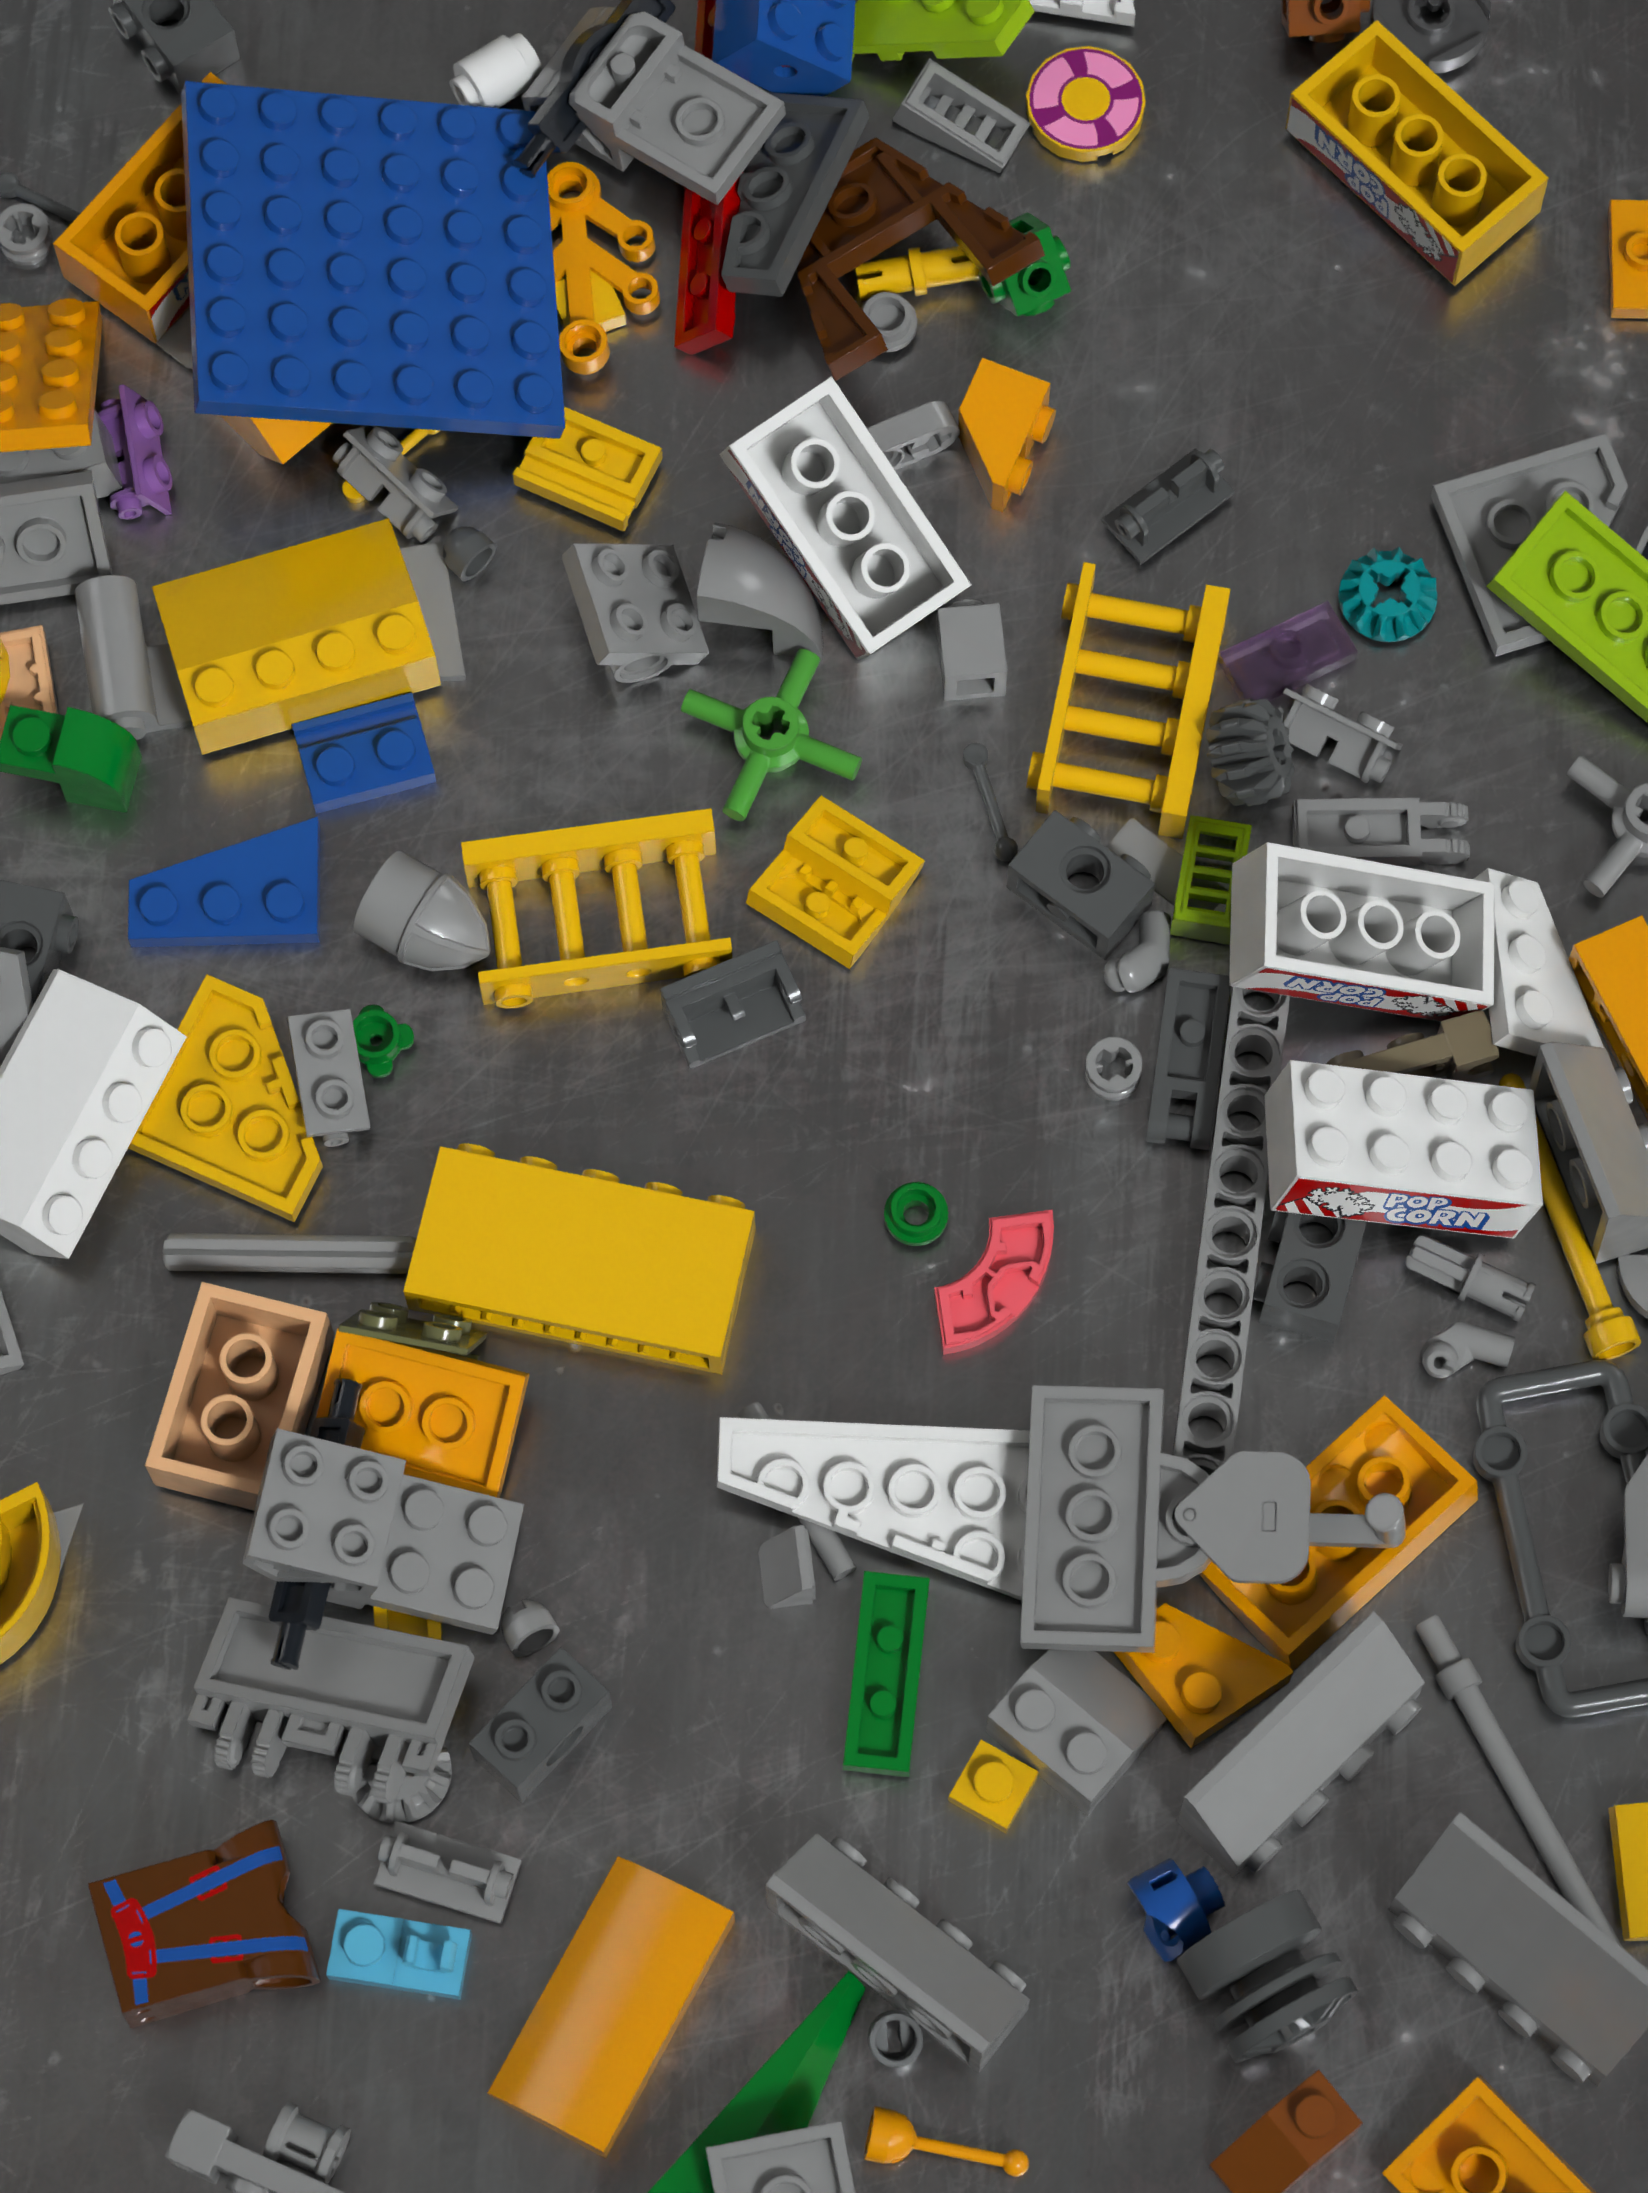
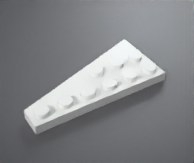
[716,1417,1030,1601]

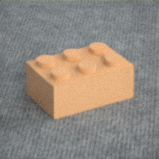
[145,1282,334,1510]

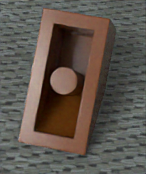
[1209,2069,1363,2193]

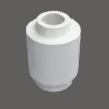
[450,33,543,108]

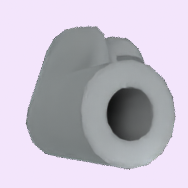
[1104,911,1171,993]
[1420,1322,1516,1378]

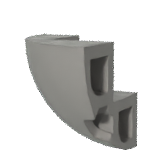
[696,522,823,661]

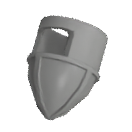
[353,850,491,971]

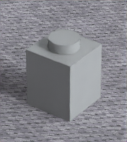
[937,599,1007,701]

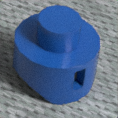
[1127,1858,1225,1962]

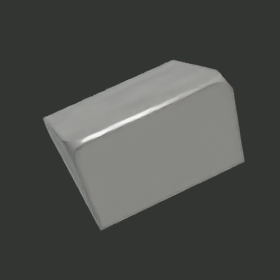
[758,1525,816,1609]

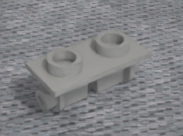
[333,426,459,542]
[1278,683,1403,783]
[287,1009,371,1147]
[374,1821,522,1924]

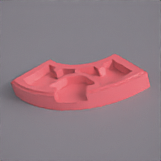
[934,1209,1054,1355]

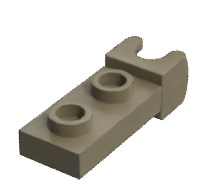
[1327,1010,1499,1082]

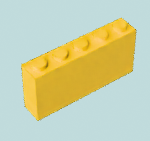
[403,1143,756,1375]

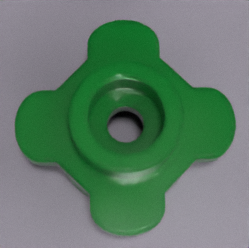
[353,1004,414,1078]

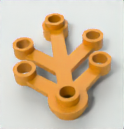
[547,162,660,375]

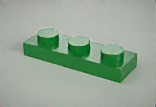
[843,1571,930,1777]

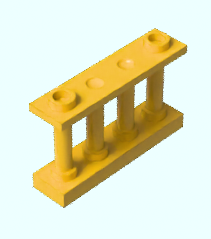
[1026,562,1231,839]
[461,808,733,1009]

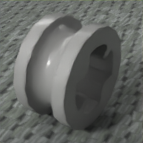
[0,203,53,266]
[1085,1037,1143,1101]

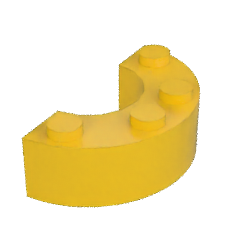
[0,1482,61,1665]

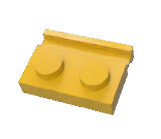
[513,407,663,532]

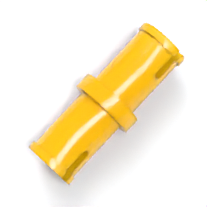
[856,246,980,301]

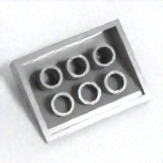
[1389,1812,1648,2086]

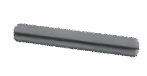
[163,1233,416,1274]

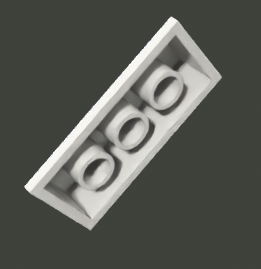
[0,969,187,1259]

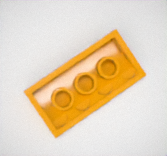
[1199,1395,1478,1671]
[487,1856,735,2159]
[1382,2075,1597,2193]

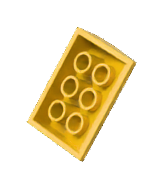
[152,518,441,755]

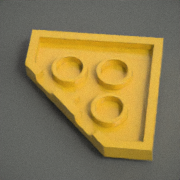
[128,974,323,1222]

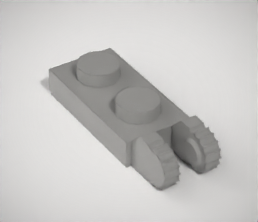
[1292,798,1470,866]

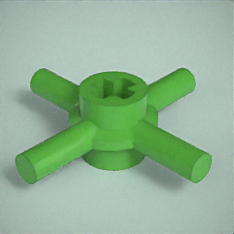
[681,649,862,821]

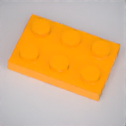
[316,1327,530,1498]

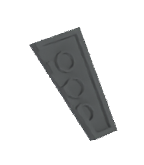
[721,92,870,297]

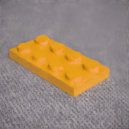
[0,298,102,452]

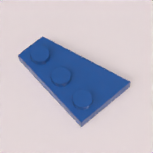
[128,816,320,948]

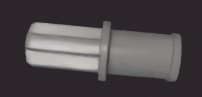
[1405,1234,1536,1322]

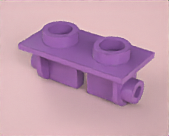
[98,384,172,519]

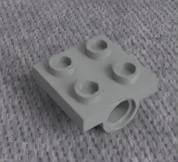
[561,543,709,683]

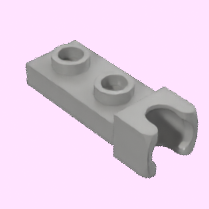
[165,2109,345,2193]

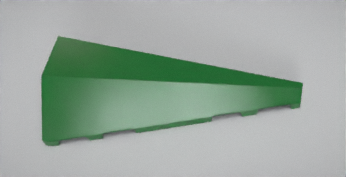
[647,1971,866,2193]

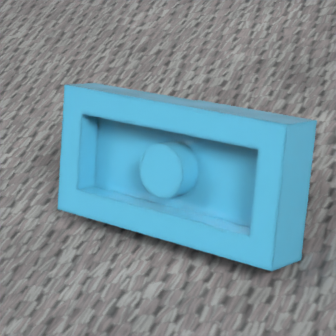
[326,1909,472,2000]

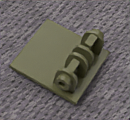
[338,1302,487,1361]

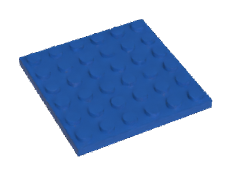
[181,81,565,439]

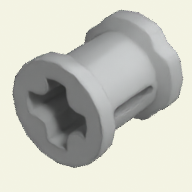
[263,2102,351,2184]

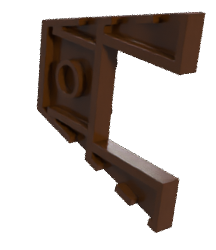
[796,137,1045,381]

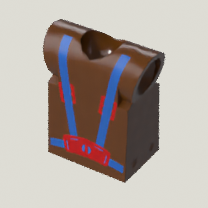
[88,1820,321,2029]

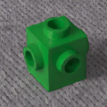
[979,212,1072,317]

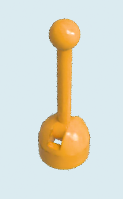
[864,2106,1029,2177]

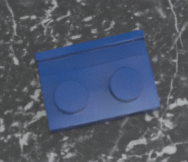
[292,692,437,814]

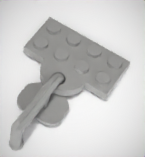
[1020,1385,1406,1653]

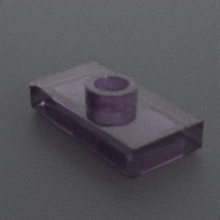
[1218,601,1358,701]

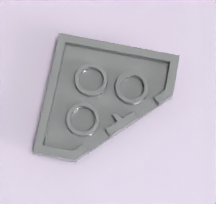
[1431,433,1628,657]

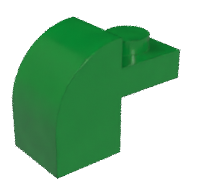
[0,705,142,813]

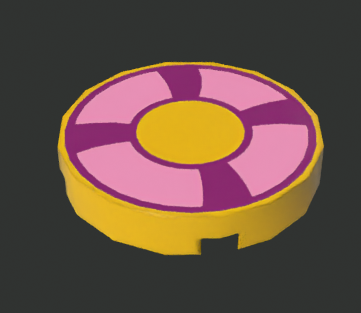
[1026,46,1146,162]

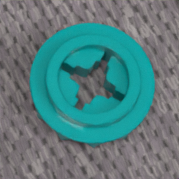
[1338,547,1438,642]

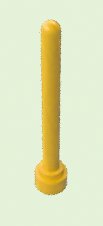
[1499,1073,1641,1360]

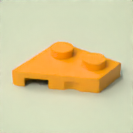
[1114,1603,1294,1748]

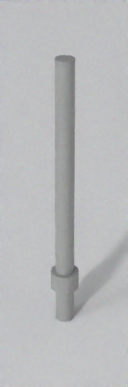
[1415,1615,1623,1948]

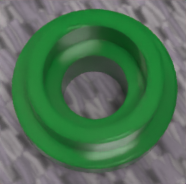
[884,1182,948,1246]

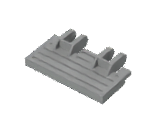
[187,1597,475,1804]

